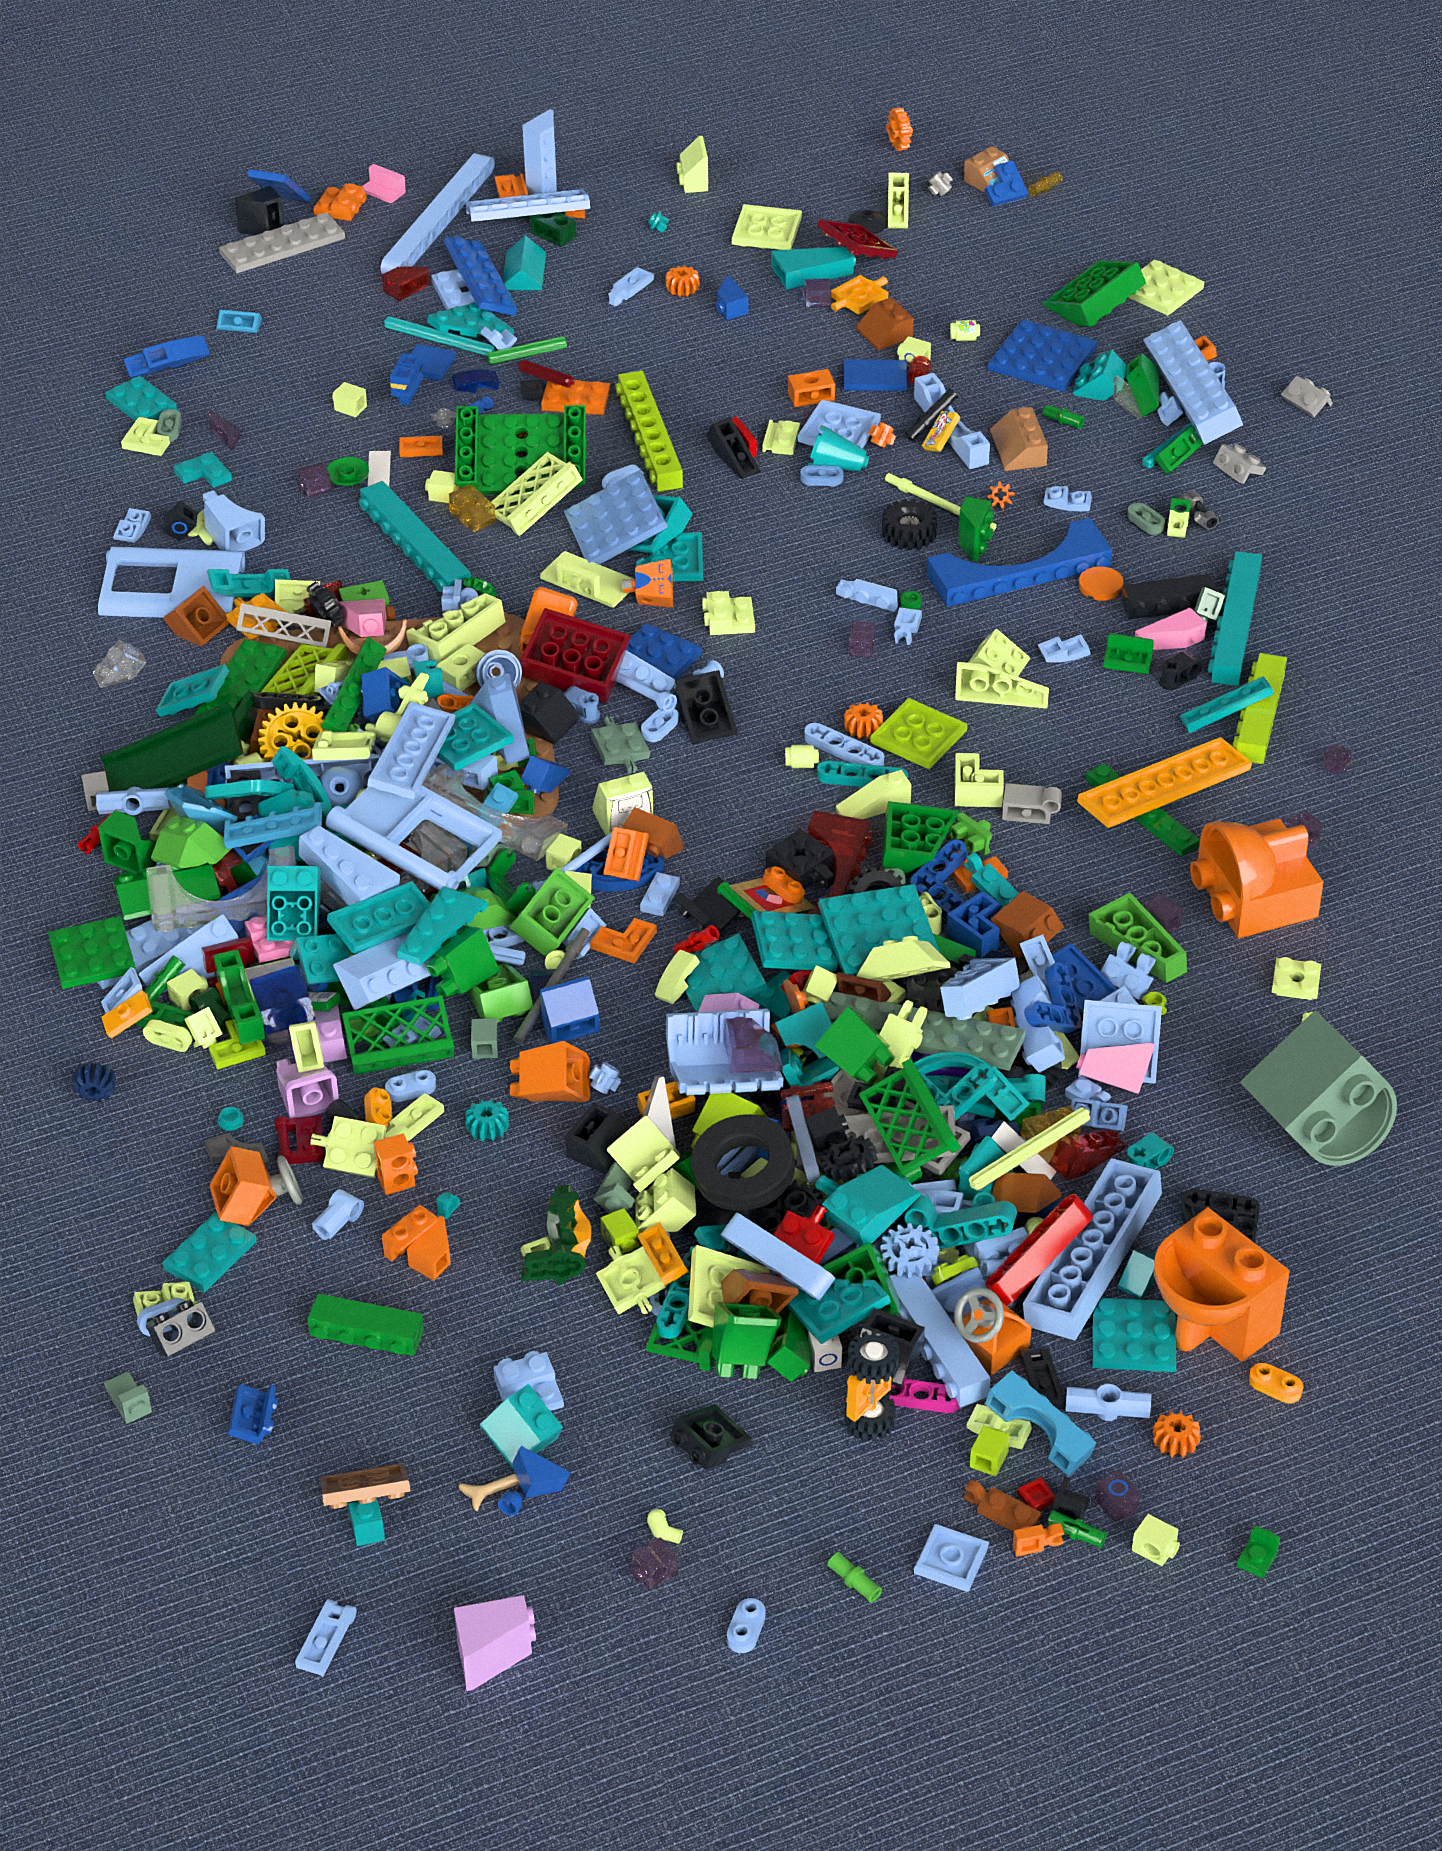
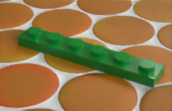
[321,637,387,732]
[1086,763,1200,857]

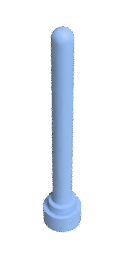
[616,673,677,712]
[527,832,612,893]

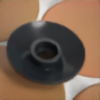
[848,210,888,234]

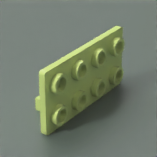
[540,551,634,608]

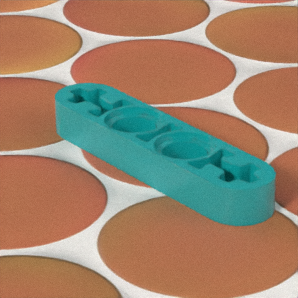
[817,761,909,787]
[657,1252,692,1339]

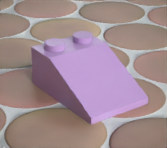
[288,1004,347,1063]

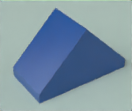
[512,1446,571,1498]

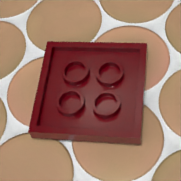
[817,219,898,259]

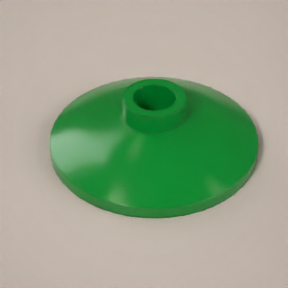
[326,457,369,486]

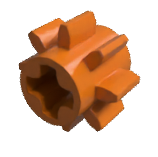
[868,422,896,448]
[987,481,1015,509]

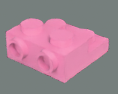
[244,916,294,963]

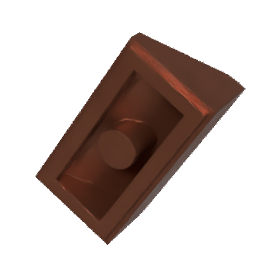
[836,972,891,1003]

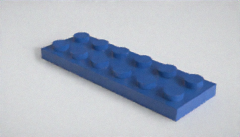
[444,236,518,316]

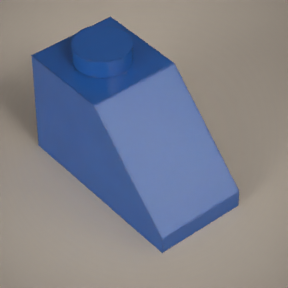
[715,276,748,320]
[521,755,571,794]

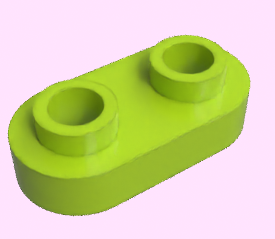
[931,1254,980,1286]

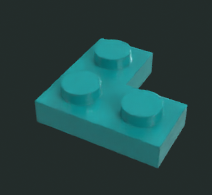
[173,452,232,488]

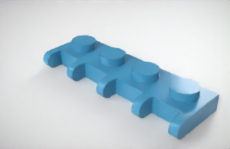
[224,802,322,849]

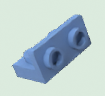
[931,1267,987,1323]

